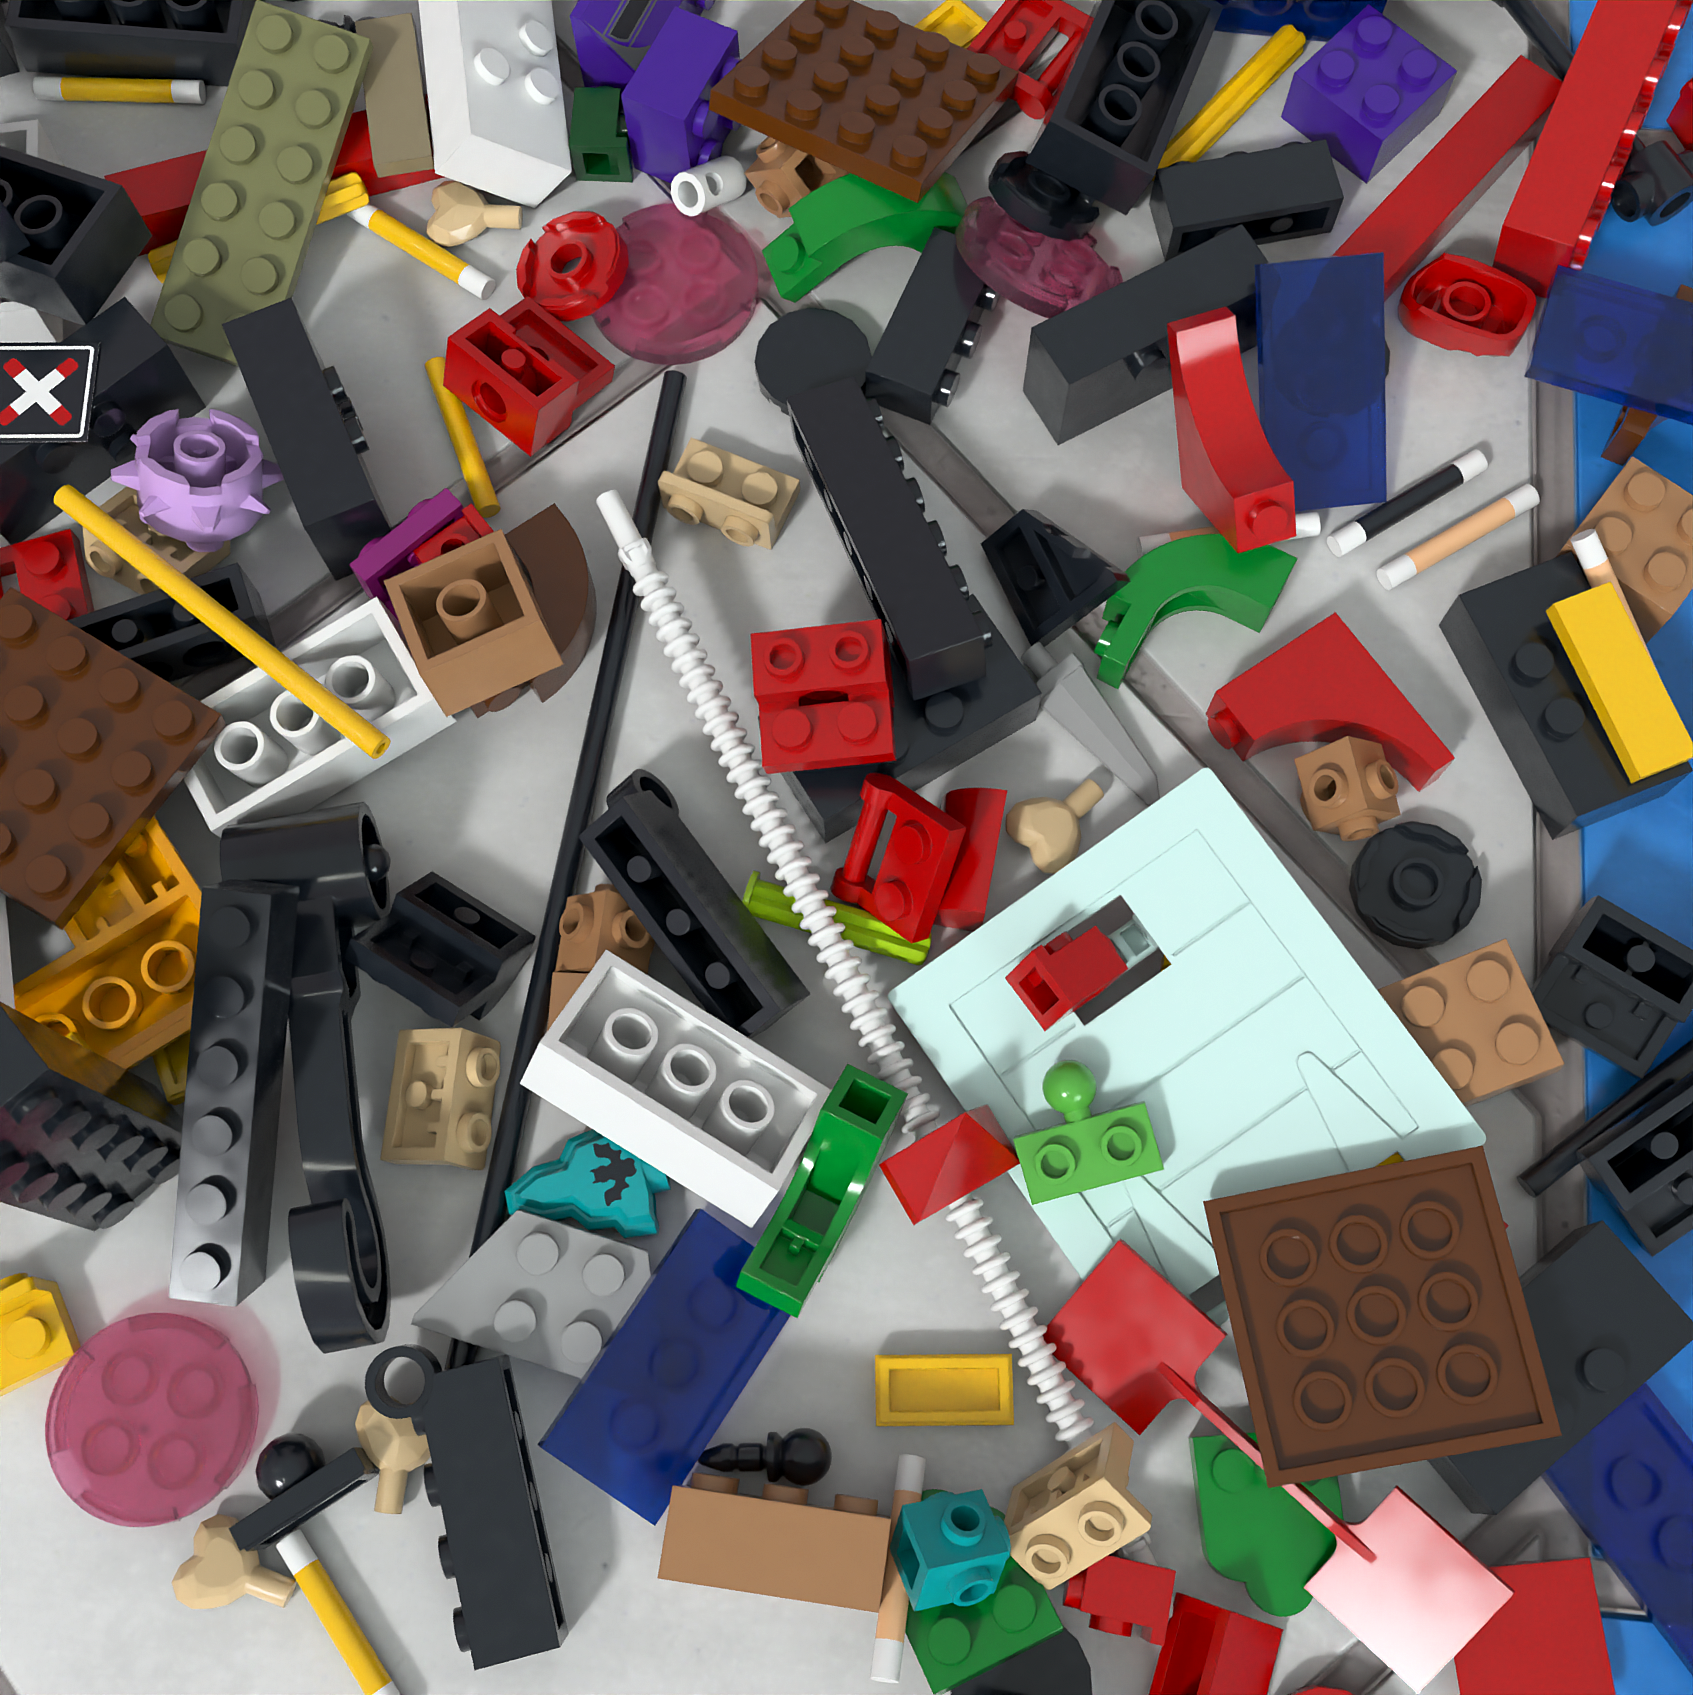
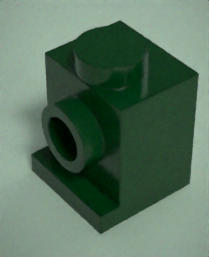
[569,86,633,183]

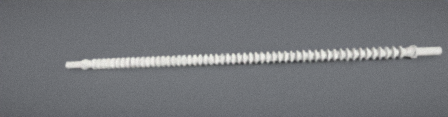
[596,490,1175,1618]

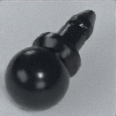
[697,1428,832,1486]

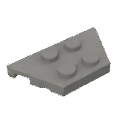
[411,1209,668,1405]

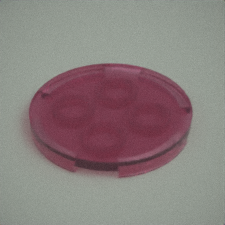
[955,196,1123,319]
[591,203,759,365]
[45,1313,259,1527]

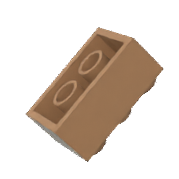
[658,1473,891,1613]

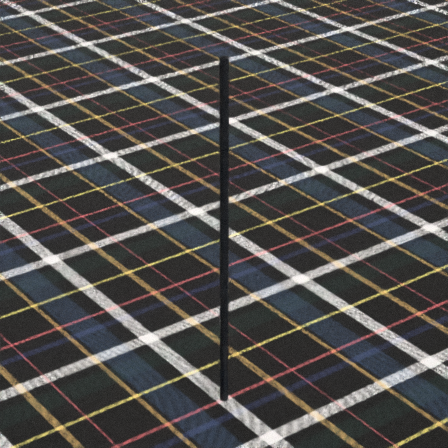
[444,370,687,1370]

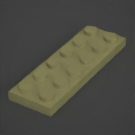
[150,0,374,367]

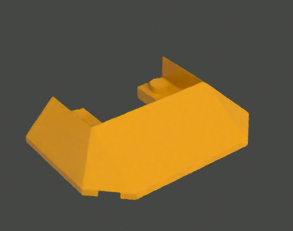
[13,815,202,1070]

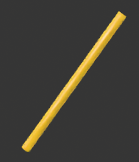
[54,485,391,759]

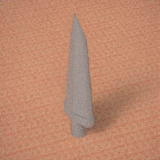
[1021,642,1160,806]

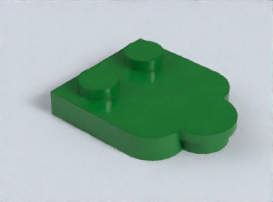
[1188,1432,1344,1617]
[905,1489,1064,1695]

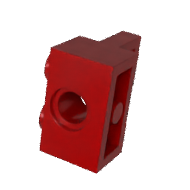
[443,296,615,457]
[750,619,896,774]

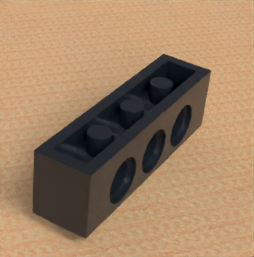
[67,562,276,683]

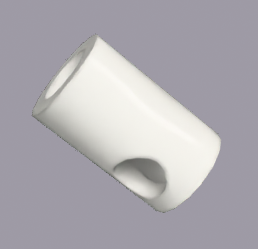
[671,155,746,216]

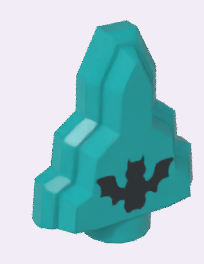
[505,1129,671,1239]

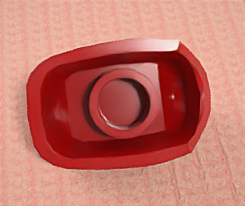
[1397,253,1537,357]

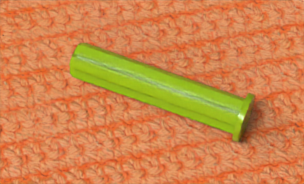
[742,871,932,965]

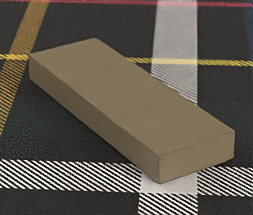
[355,12,434,178]

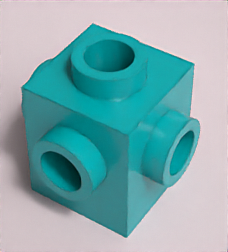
[889,1489,1011,1611]

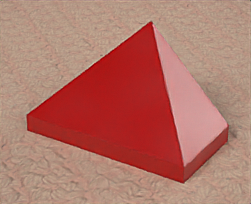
[879,1104,1020,1226]

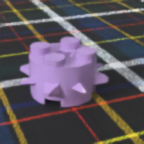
[111,409,284,552]

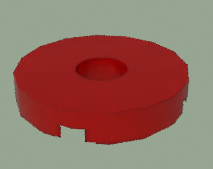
[516,211,629,321]

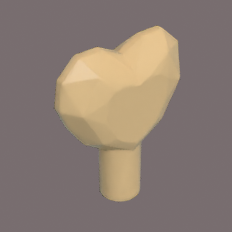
[426,180,523,247]
[1006,779,1104,874]
[355,1396,431,1514]
[172,1514,297,1609]

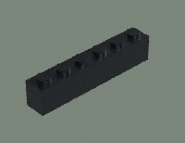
[786,375,993,701]
[169,879,299,1307]

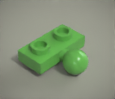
[1013,1060,1164,1205]

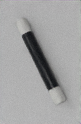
[1327,449,1488,557]

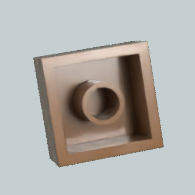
[1555,456,1693,644]
[384,529,564,717]
[1378,938,1565,1108]

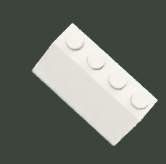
[520,950,832,1228]

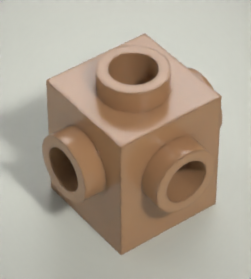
[744,137,849,218]
[1294,736,1401,841]
[555,884,655,975]

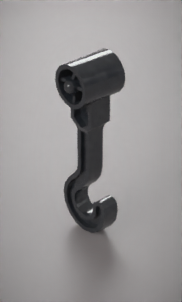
[220,802,391,1354]

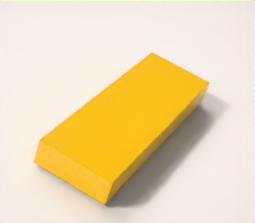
[1546,581,1693,783]

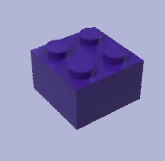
[1281,4,1457,184]
[621,6,742,183]

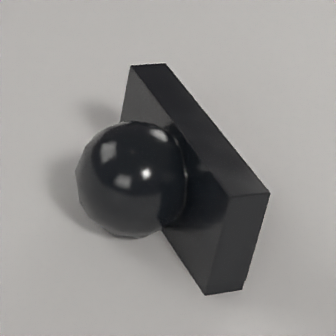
[229,1433,380,1552]

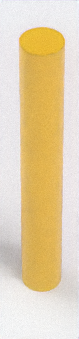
[424,357,501,518]

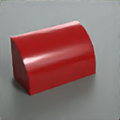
[933,787,1008,932]
[1149,1592,1283,1695]

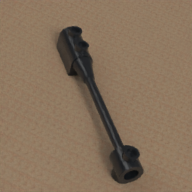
[1492,0,1693,226]

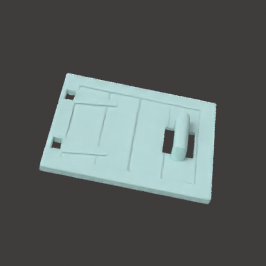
[888,768,1487,1326]

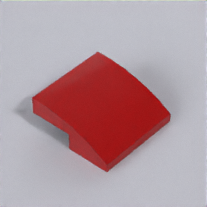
[1454,1557,1616,1695]

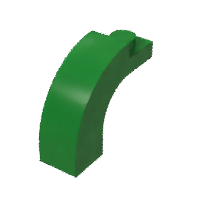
[762,172,976,303]
[1094,534,1298,689]
[736,1064,908,1318]

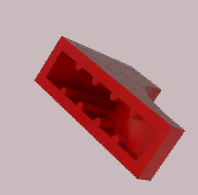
[1167,306,1297,553]
[1206,612,1455,792]

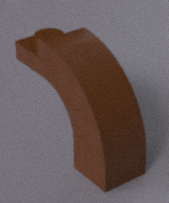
[470,503,597,719]

